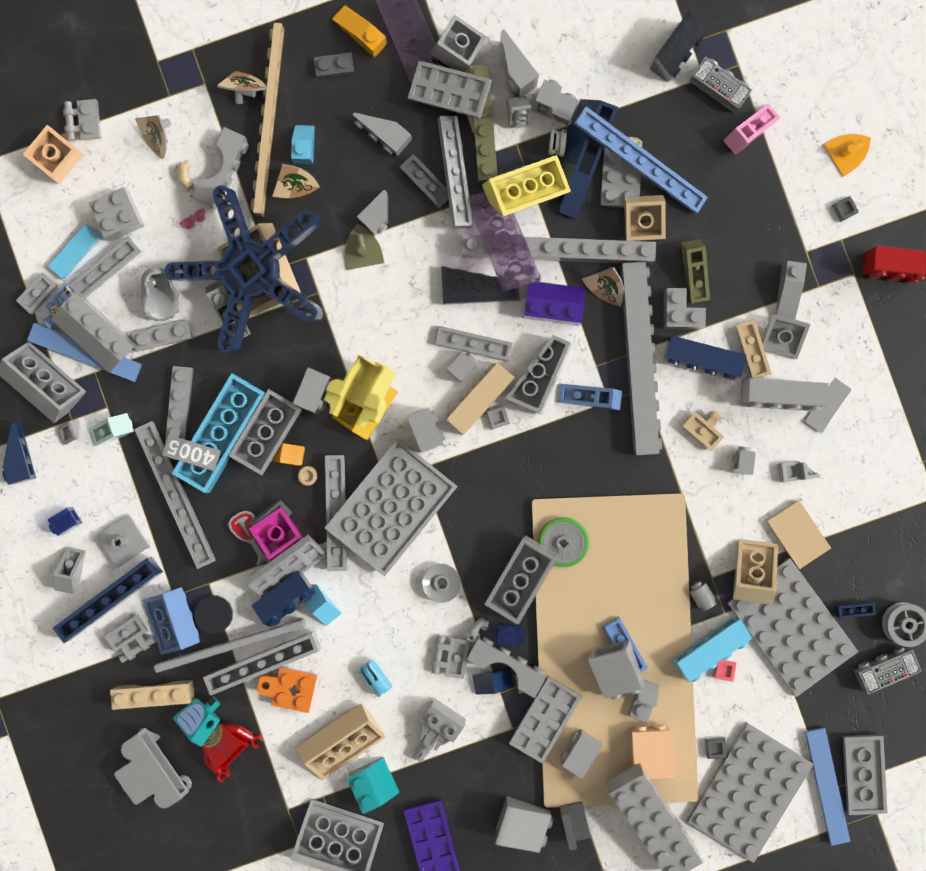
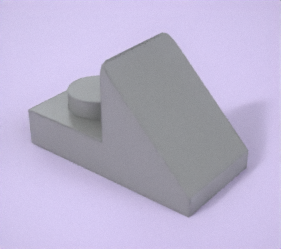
[629,679,659,723]

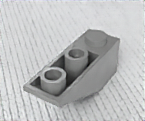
[506,96,531,128]
[353,112,412,156]
[205,280,251,338]

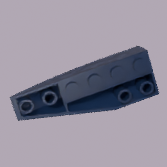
[558,99,618,219]

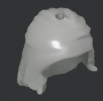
[141,267,179,321]

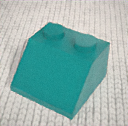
[347,757,399,814]

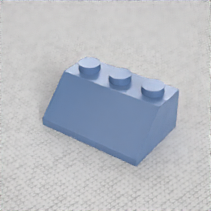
[143,587,200,655]

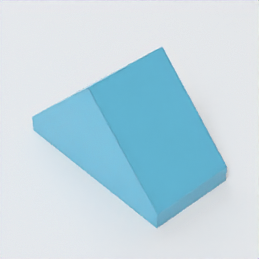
[305,584,341,626]

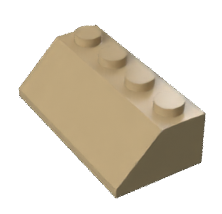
[297,703,386,780]

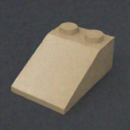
[733,539,778,605]

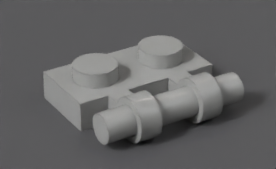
[63,99,102,141]
[104,615,156,663]
[431,635,470,679]

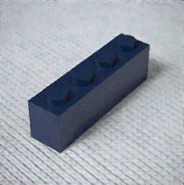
[663,335,747,381]

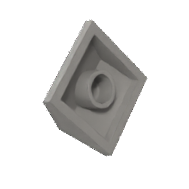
[762,314,811,359]

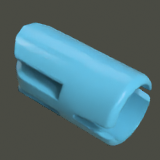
[358,659,393,697]

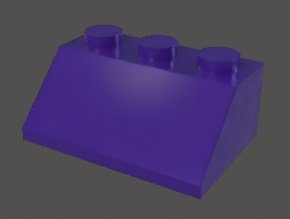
[523,280,585,326]

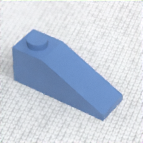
[558,384,622,410]

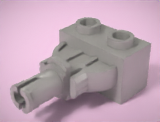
[412,698,466,762]

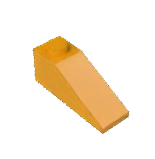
[332,5,387,58]

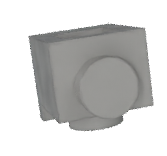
[730,446,756,475]

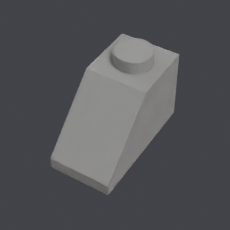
[357,190,388,236]
[53,547,86,594]

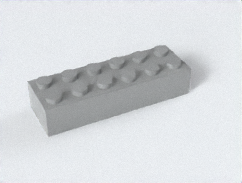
[607,763,703,871]

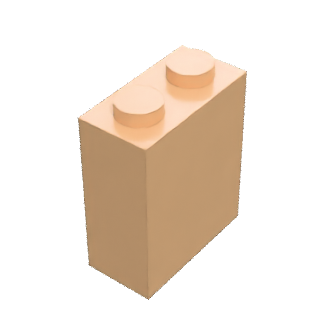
[630,724,674,779]

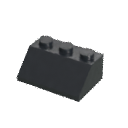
[650,10,704,82]

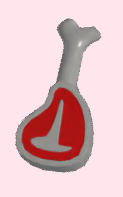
[229,511,270,565]

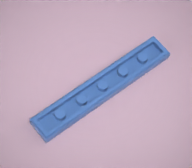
[27,323,142,382]
[805,727,850,846]

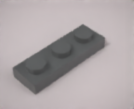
[400,154,449,209]

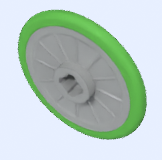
[539,517,589,567]

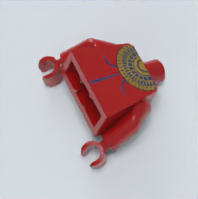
[202,723,263,782]

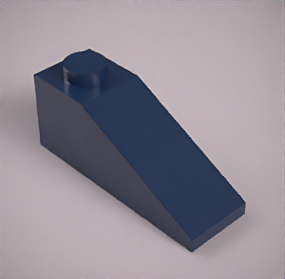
[2,423,36,485]

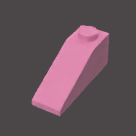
[723,104,780,155]

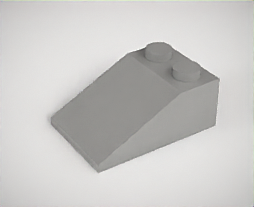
[500,29,539,97]

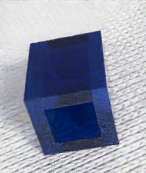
[47,507,82,536]
[496,623,525,647]

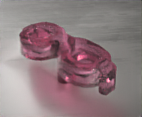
[179,208,206,229]

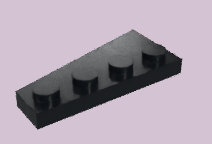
[441,266,520,305]

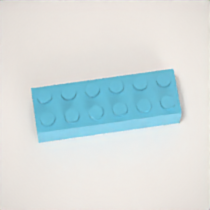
[172,373,266,493]

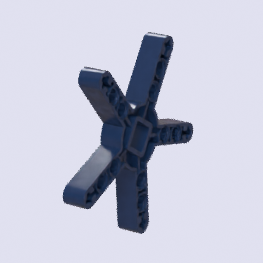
[164,185,323,353]

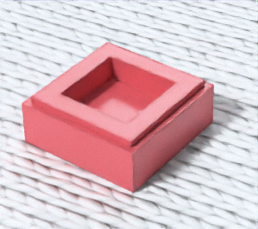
[713,659,737,682]

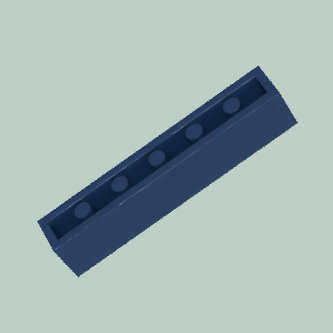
[53,557,163,643]

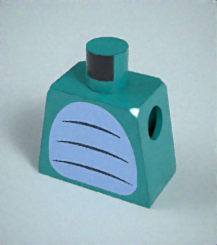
[173,696,221,747]

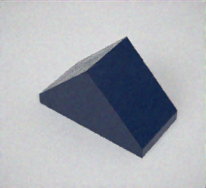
[472,667,513,695]

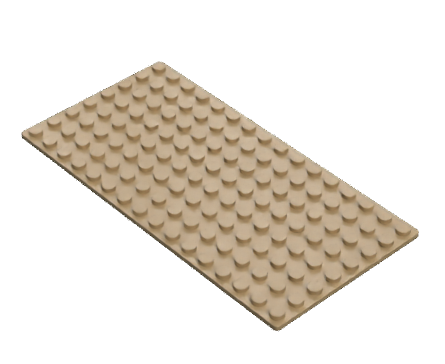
[532,493,698,807]

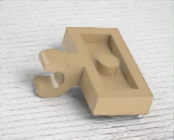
[682,411,724,451]

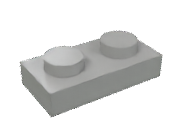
[16,273,58,314]

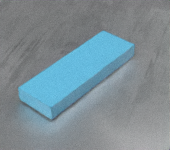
[48,223,101,279]

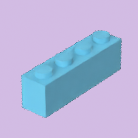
[672,617,752,682]

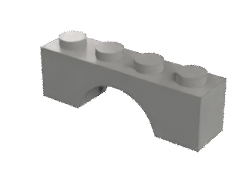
[192,127,249,209]
[467,637,547,698]

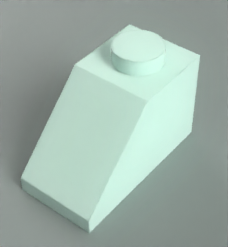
[89,413,133,446]

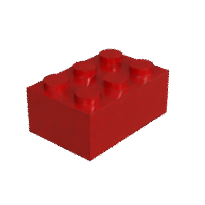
[862,246,926,283]

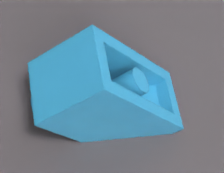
[291,125,315,165]

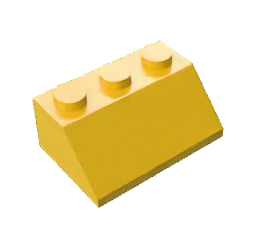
[332,387,398,440]

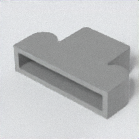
[114,728,189,808]

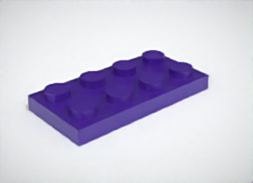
[404,799,460,871]

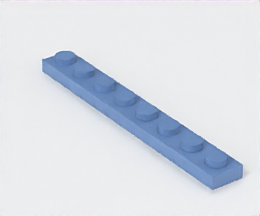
[574,107,708,214]

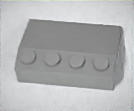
[291,799,384,871]

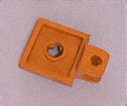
[257,667,317,713]

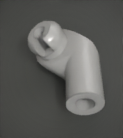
[466,618,489,642]

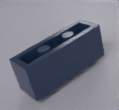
[251,570,316,627]

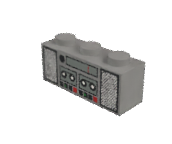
[689,57,752,113]
[854,646,922,694]

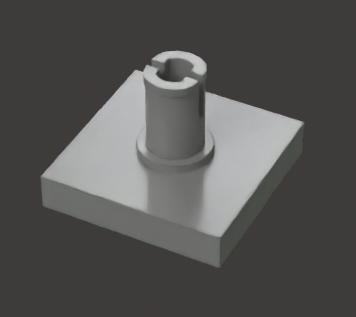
[96,515,151,568]

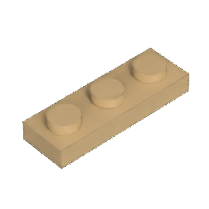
[735,319,772,378]

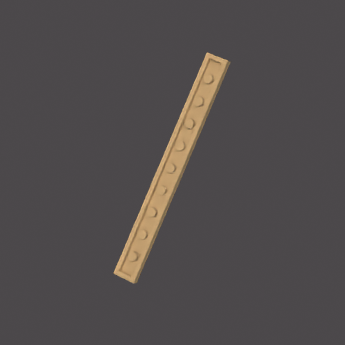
[251,23,284,217]

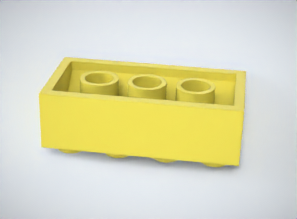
[482,155,571,217]

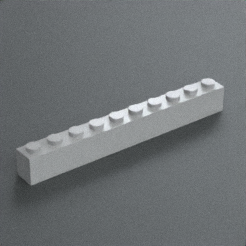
[462,234,656,265]
[620,262,662,455]

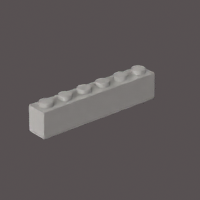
[203,631,321,696]

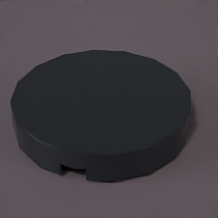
[194,595,233,634]

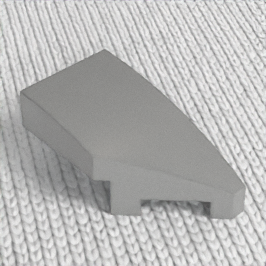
[778,461,820,482]

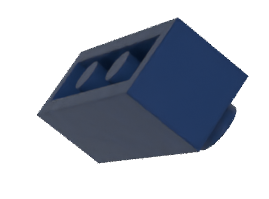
[835,602,876,618]

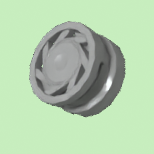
[548,128,567,157]

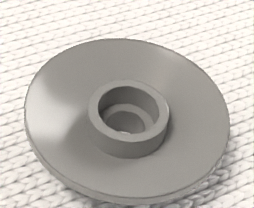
[422,564,461,603]

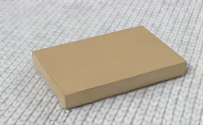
[766,500,831,569]

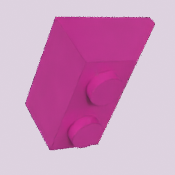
[249,507,303,561]

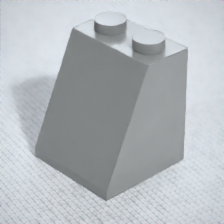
[588,640,644,699]
[495,796,553,853]

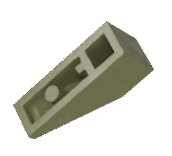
[681,239,710,303]

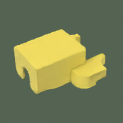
[324,355,396,428]

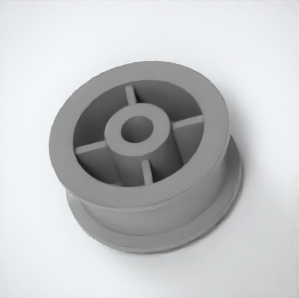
[882,602,926,647]

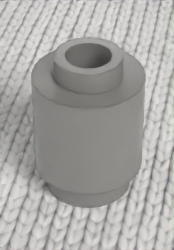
[689,581,716,611]

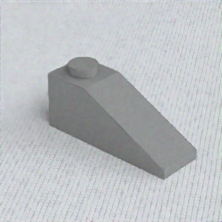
[776,261,807,319]

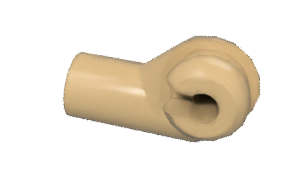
[177,161,194,191]

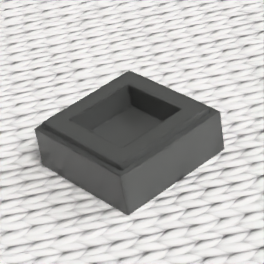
[832,196,859,222]
[705,737,727,759]

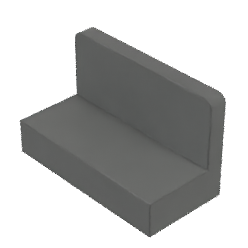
[560,802,590,850]

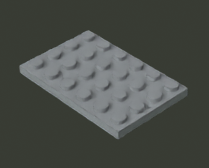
[325,438,458,577]
[727,558,858,697]
[687,722,814,863]

